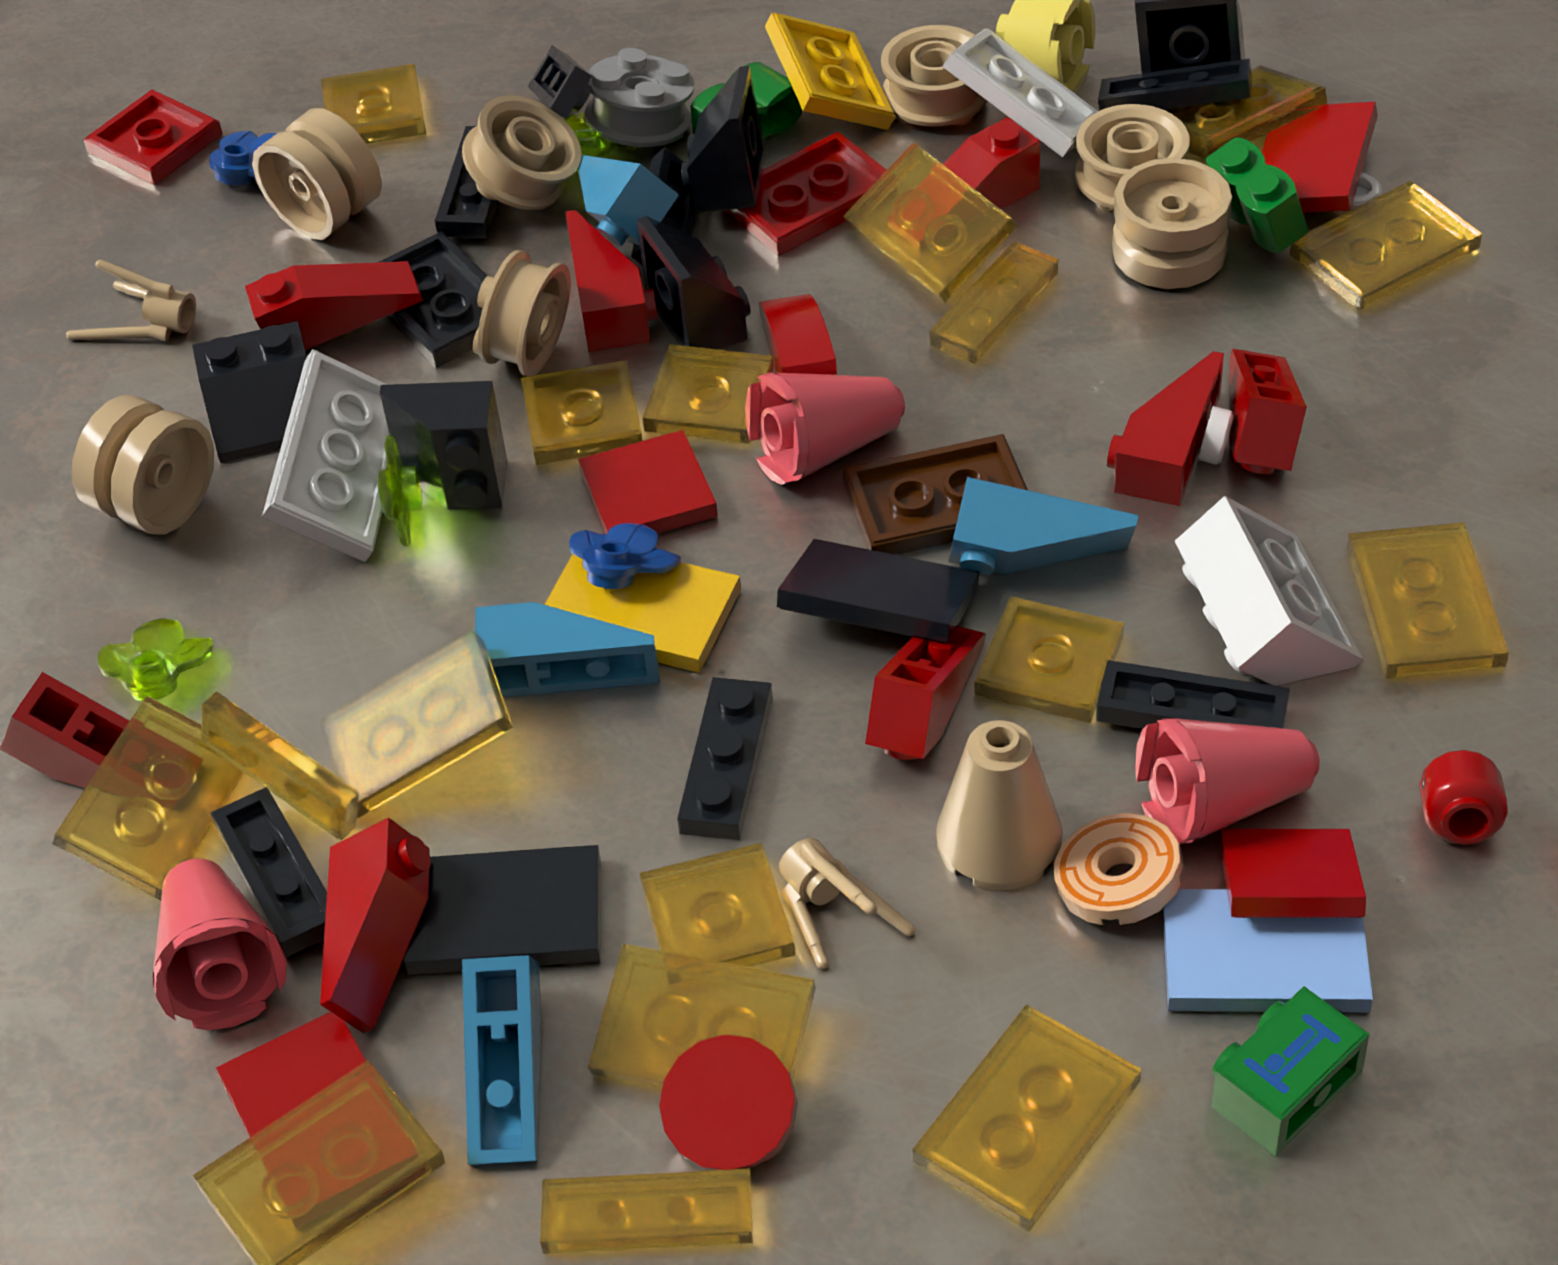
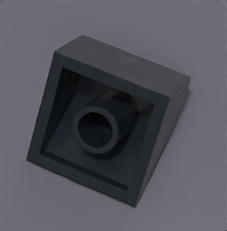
[1135,0,1245,73]
[681,66,766,212]
[637,216,751,361]
[192,321,307,462]
[380,381,508,509]

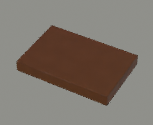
[843,434,1028,555]

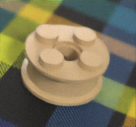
[881,25,987,127]
[462,95,582,210]
[1075,104,1190,211]
[473,250,571,377]

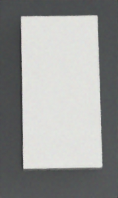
[262,349,395,562]

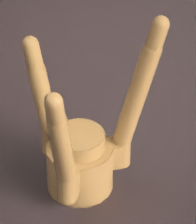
[66,259,197,341]
[779,838,916,970]

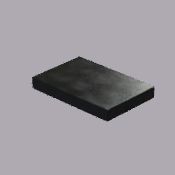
[379,231,488,368]
[777,539,980,643]
[404,845,601,975]

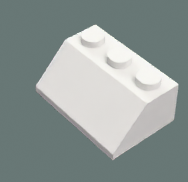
[1175,496,1364,686]

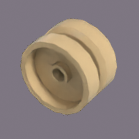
[252,108,382,240]
[1112,158,1232,289]
[72,395,214,535]

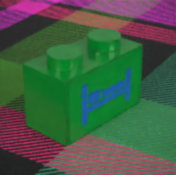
[1211,986,1370,1157]

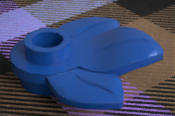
[209,131,277,185]
[569,523,681,589]

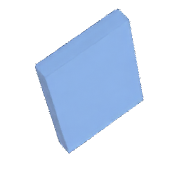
[1162,889,1373,1013]

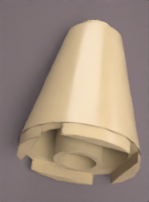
[936,720,1063,891]

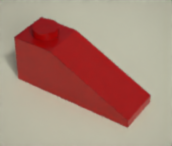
[889,117,1040,253]
[565,210,658,352]
[245,261,423,350]
[1229,348,1307,474]
[1107,351,1224,506]
[865,626,986,760]
[0,672,203,812]
[320,817,431,1034]

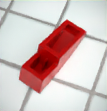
[759,294,837,375]

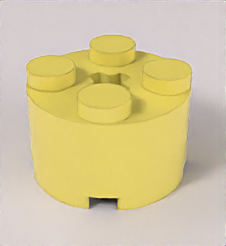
[996,0,1096,93]

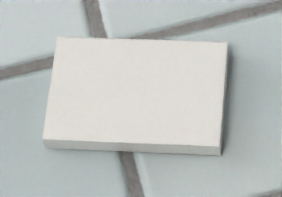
[942,28,1098,157]

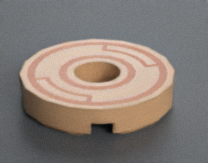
[1054,813,1184,925]

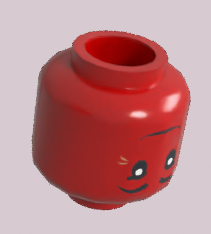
[1419,750,1508,845]

